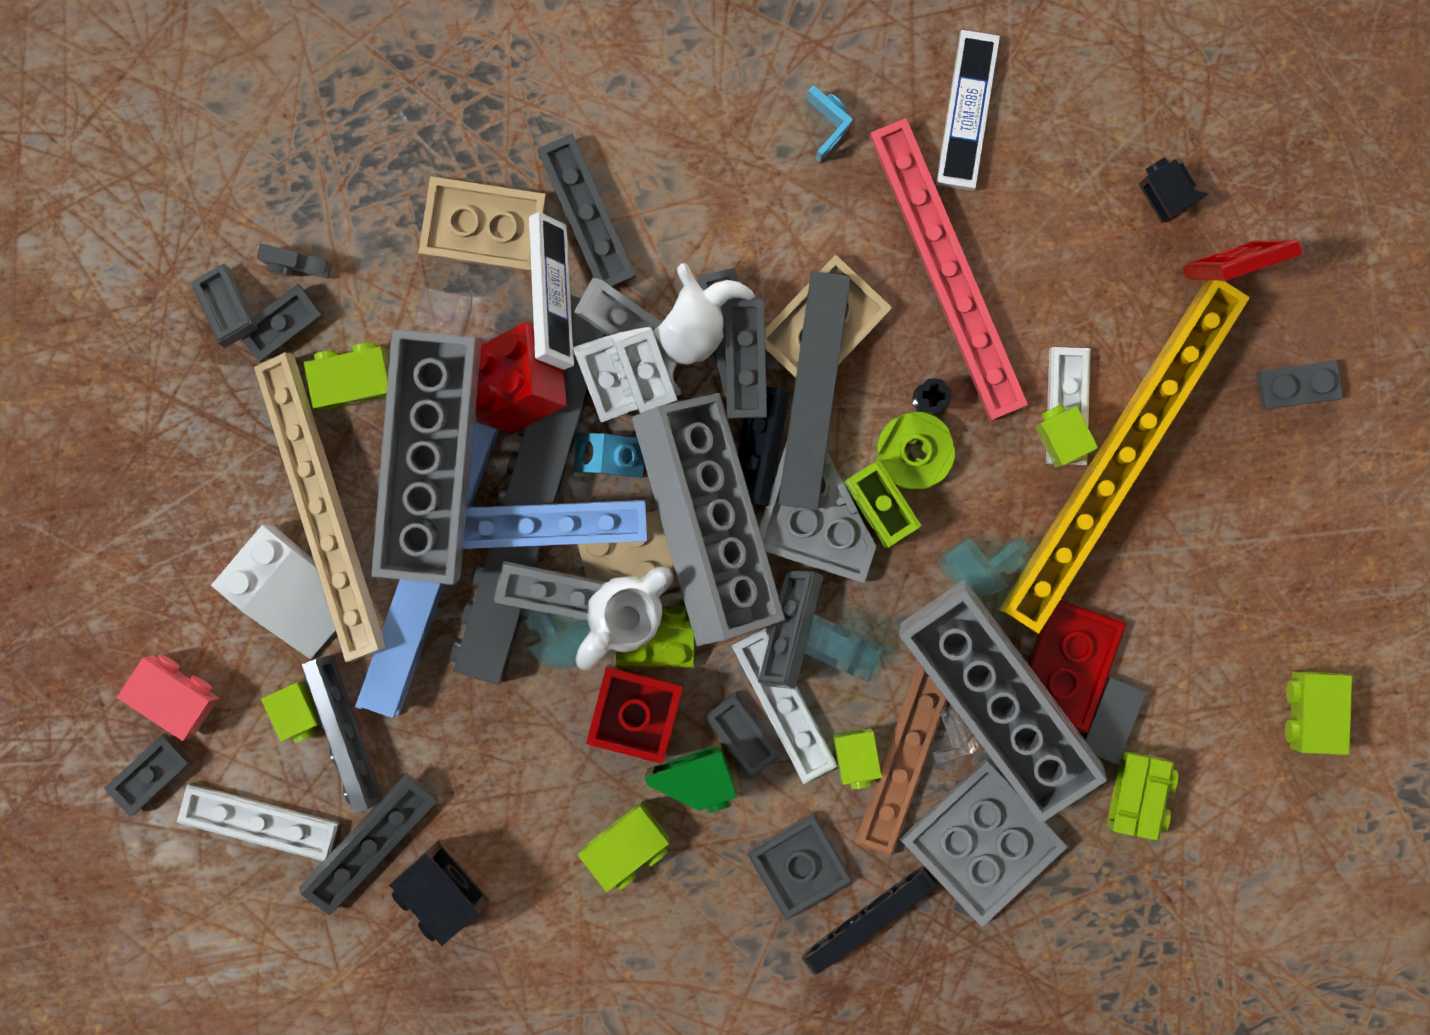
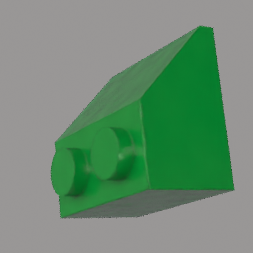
[645,743,737,813]

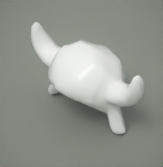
[653,263,755,396]
[576,567,674,671]

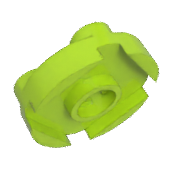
[876,412,955,490]

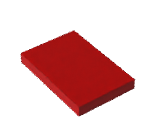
[1183,239,1302,281]
[1028,600,1127,734]

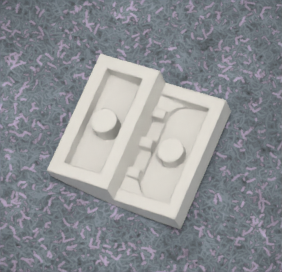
[573,327,677,423]

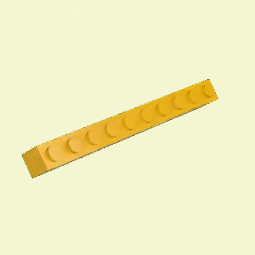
[998,280,1250,633]

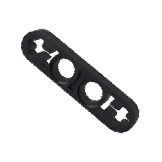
[802,867,936,975]

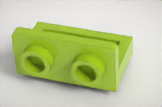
[616,605,694,668]

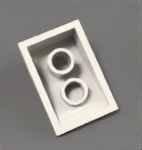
[211,525,336,660]

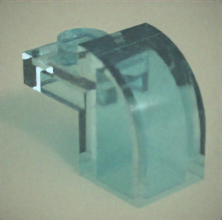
[935,537,1030,595]
[523,609,591,669]
[804,614,885,682]

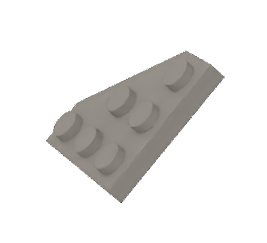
[759,441,876,583]

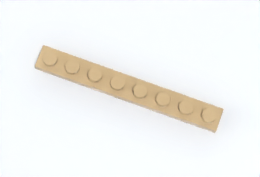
[254,352,387,662]

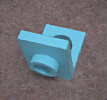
[806,85,853,162]
[574,433,644,478]

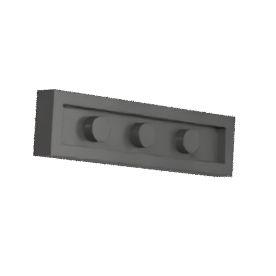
[537,134,636,288]
[302,654,383,814]
[299,773,437,915]

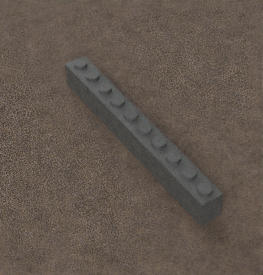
[450,295,607,685]

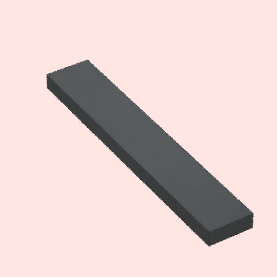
[778,271,850,510]

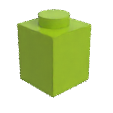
[1035,404,1098,468]
[261,680,319,744]
[832,727,882,789]

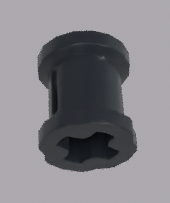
[912,378,952,416]

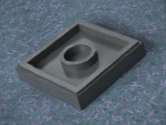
[746,812,853,921]

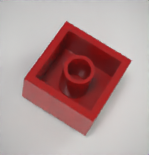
[476,321,567,434]
[586,664,684,764]

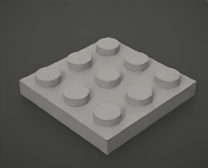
[900,759,1067,927]

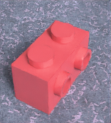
[116,654,219,741]

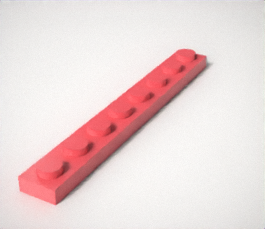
[869,118,1028,421]

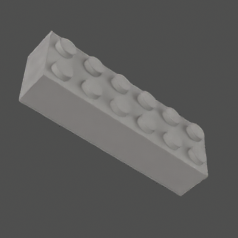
[371,329,482,585]
[631,393,785,646]
[899,579,1107,824]

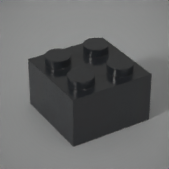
[389,841,488,946]

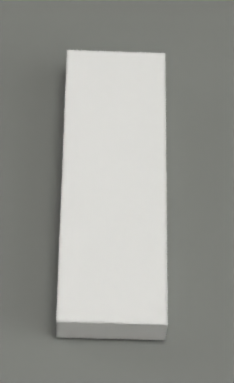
[1046,347,1091,465]

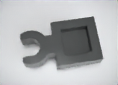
[257,243,332,279]

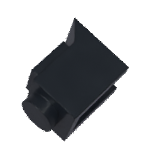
[1138,157,1209,223]

